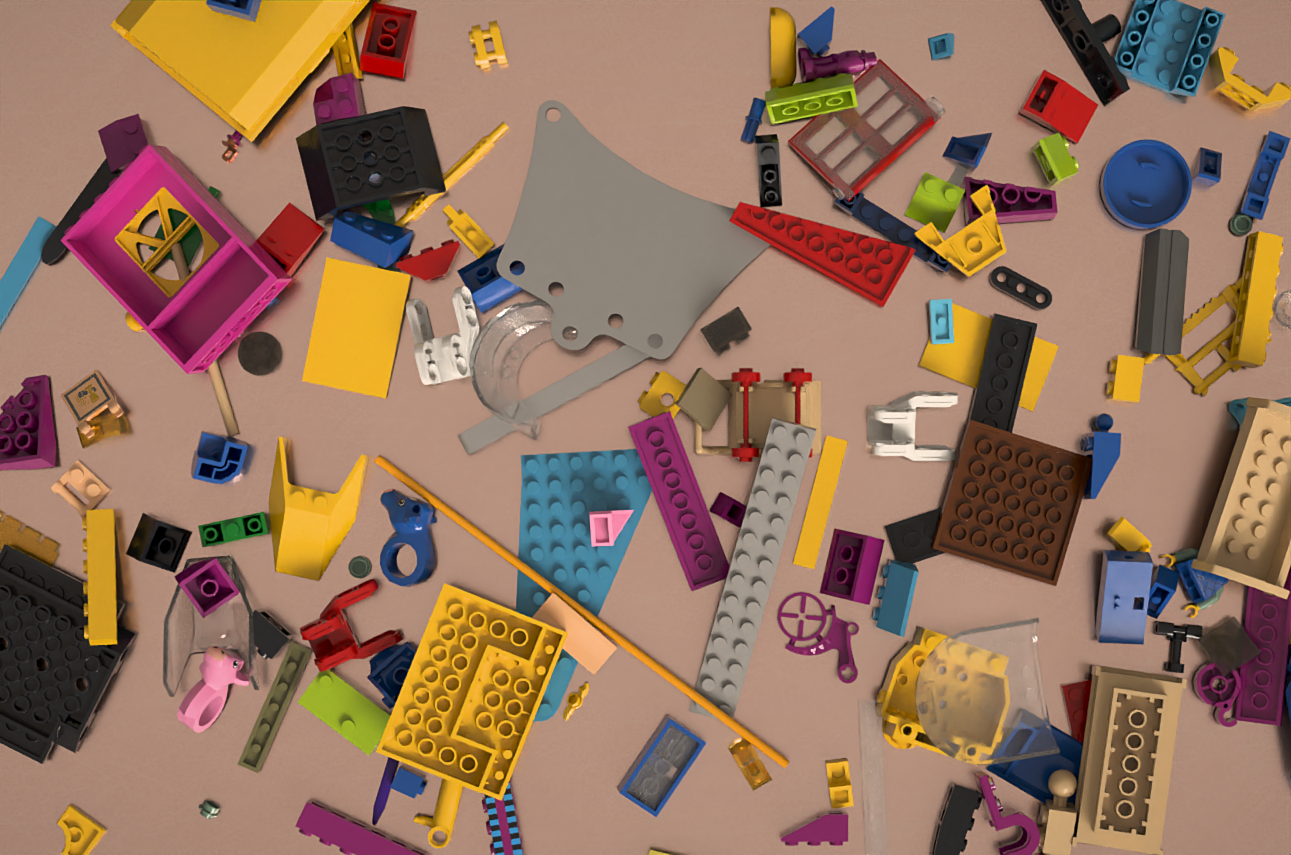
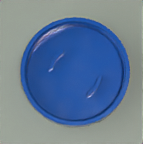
[1100,139,1192,230]

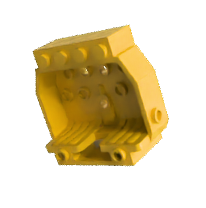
[876,626,1010,766]

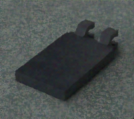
[885,507,946,564]

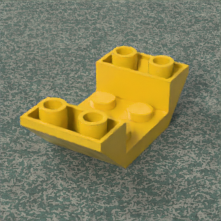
[1209,47,1291,111]

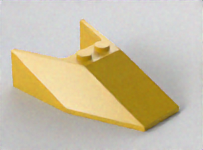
[268,436,370,581]

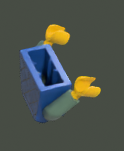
[1161,548,1229,618]

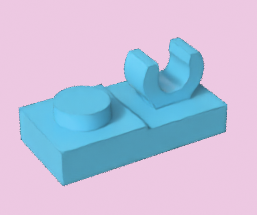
[929,299,954,344]

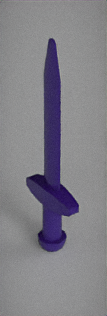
[372,757,399,825]

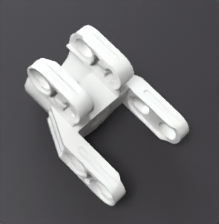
[406,286,480,385]
[867,391,958,461]

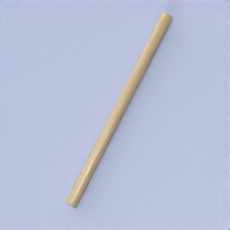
[171,243,239,436]

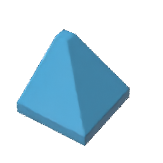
[928,33,955,60]

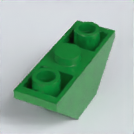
[198,512,269,548]

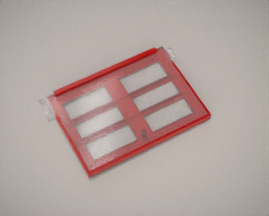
[788,59,946,202]

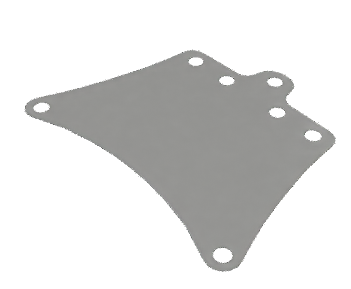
[497,100,771,359]

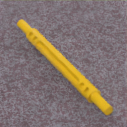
[394,122,509,227]

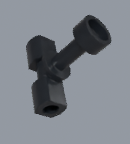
[1155,621,1203,673]

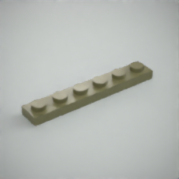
[238,641,312,773]

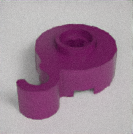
[1193,661,1241,727]

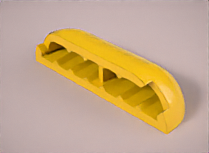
[770,7,797,89]

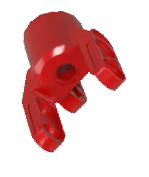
[300,579,403,672]

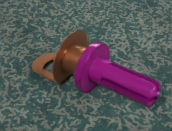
[222,130,242,161]

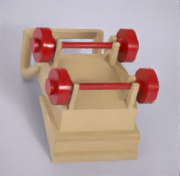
[695,368,821,462]

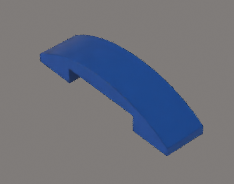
[1241,131,1291,220]

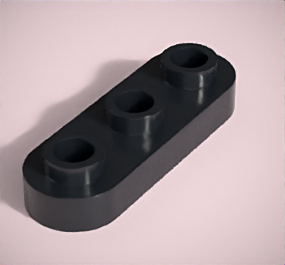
[990,266,1052,310]

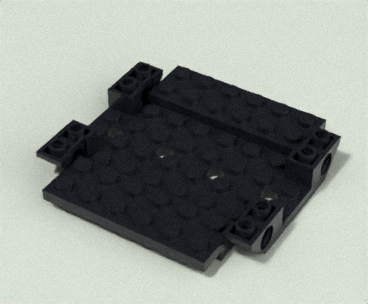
[0,544,137,764]

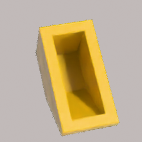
[1107,516,1152,552]

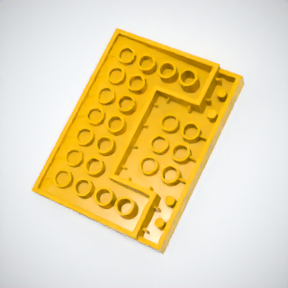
[376,583,568,801]

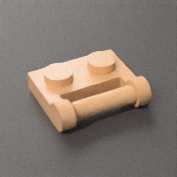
[51,460,111,518]

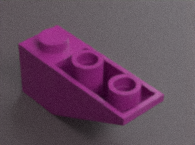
[780,812,848,846]

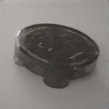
[238,331,283,376]

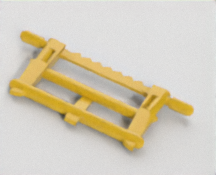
[1144,277,1273,397]

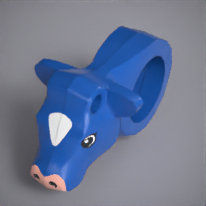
[380,489,437,587]

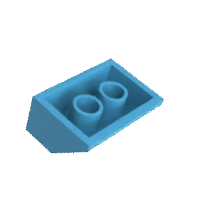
[872,559,919,637]

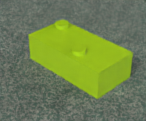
[298,668,391,756]

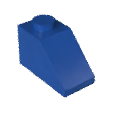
[797,6,835,57]
[1147,565,1180,619]

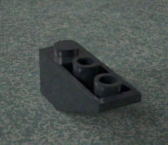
[755,134,782,207]

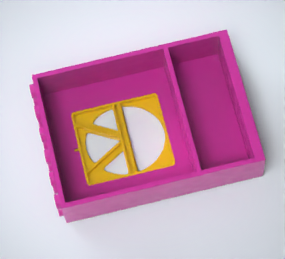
[61,144,292,374]

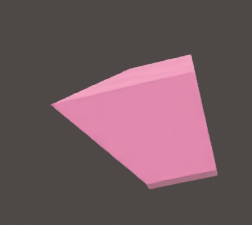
[589,510,634,546]

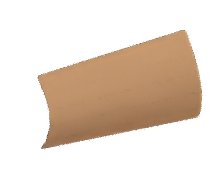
[532,593,617,674]

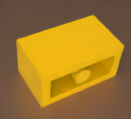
[1106,355,1145,403]

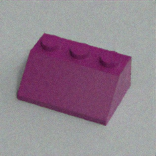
[820,529,885,605]

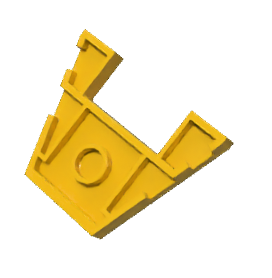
[914,185,1007,277]

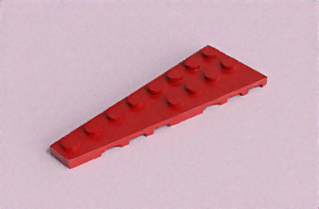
[729,202,916,307]

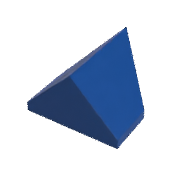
[943,133,992,171]

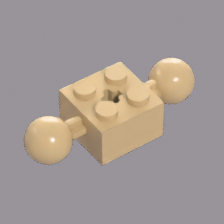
[1038,769,1077,855]

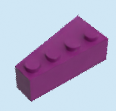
[962,176,1058,226]

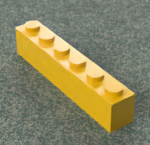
[1229,231,1284,368]
[82,509,117,645]

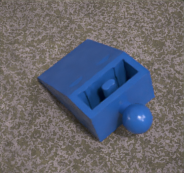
[1083,413,1121,500]

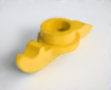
[562,683,589,721]

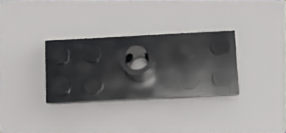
[1042,0,1130,106]

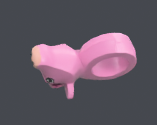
[177,645,250,733]

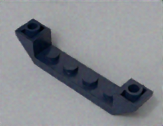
[834,192,952,273]

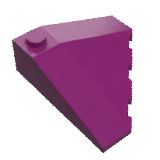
[0,375,56,470]

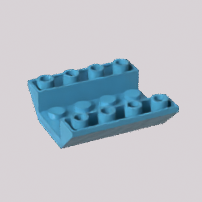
[1114,0,1226,97]

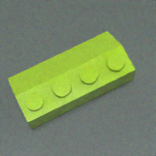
[765,73,858,124]

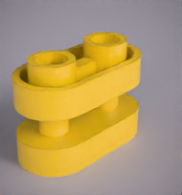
[468,20,507,69]

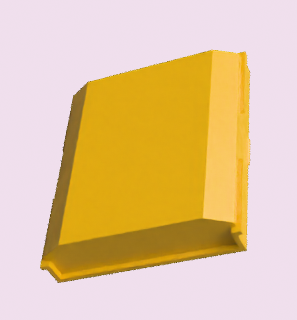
[110,0,370,142]

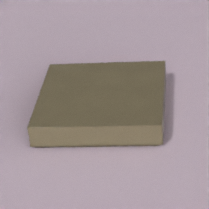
[675,368,732,431]

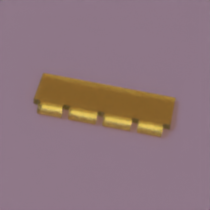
[0,511,59,566]

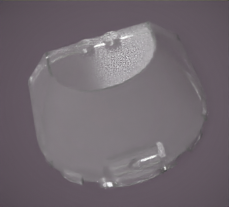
[915,617,1060,765]

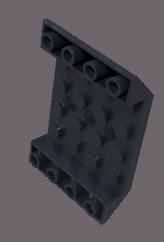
[296,106,446,221]

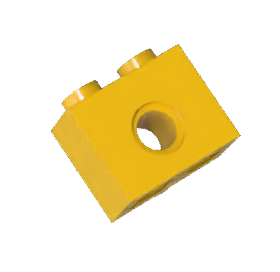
[637,370,687,419]

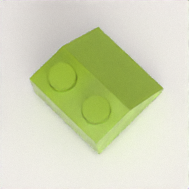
[1032,133,1079,186]
[905,172,965,233]

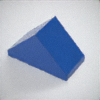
[1192,147,1222,186]

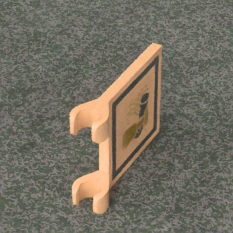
[61,370,124,439]

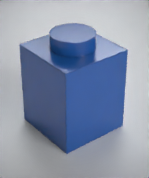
[390,765,427,799]

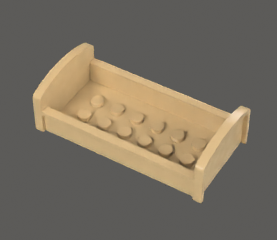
[1191,397,1291,599]
[1072,665,1187,855]

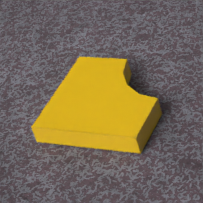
[56,804,107,855]

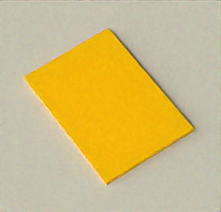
[302,257,411,398]

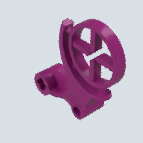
[778,592,859,683]

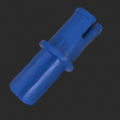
[741,98,766,142]

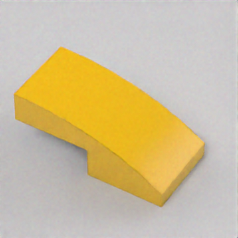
[825,758,854,809]

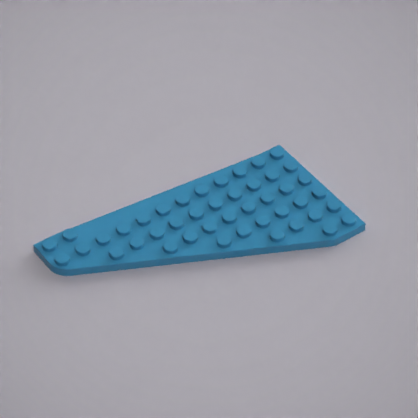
[516,449,652,722]

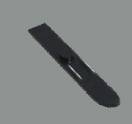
[42,158,122,265]

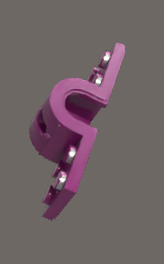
[974,771,1040,855]

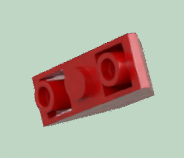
[396,239,461,283]

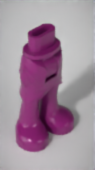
[798,48,877,82]

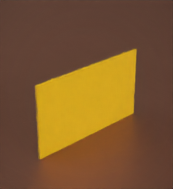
[919,303,1059,412]

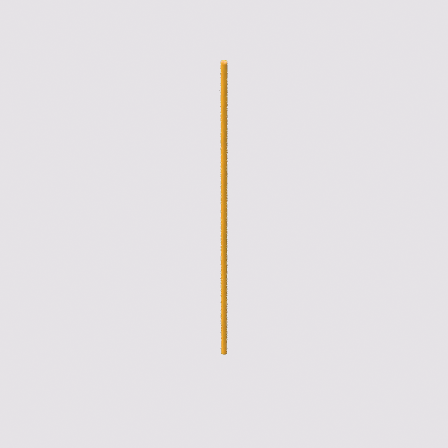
[374,455,790,768]

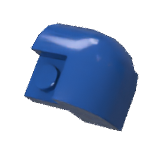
[191,431,248,484]

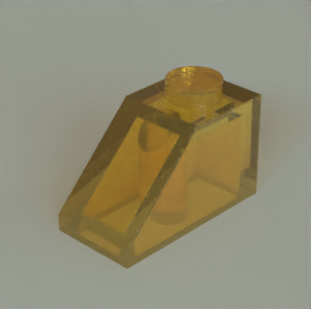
[76,413,128,448]
[728,739,772,791]

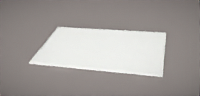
[948,164,969,187]

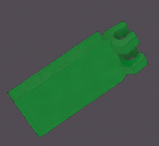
[149,179,221,269]

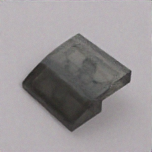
[1197,616,1261,676]

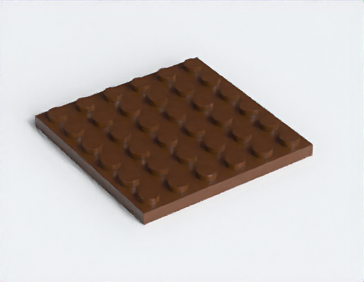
[930,420,1092,586]

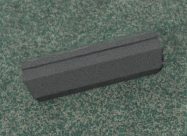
[1135,228,1189,355]

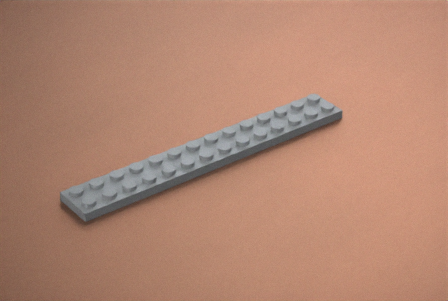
[689,417,816,720]

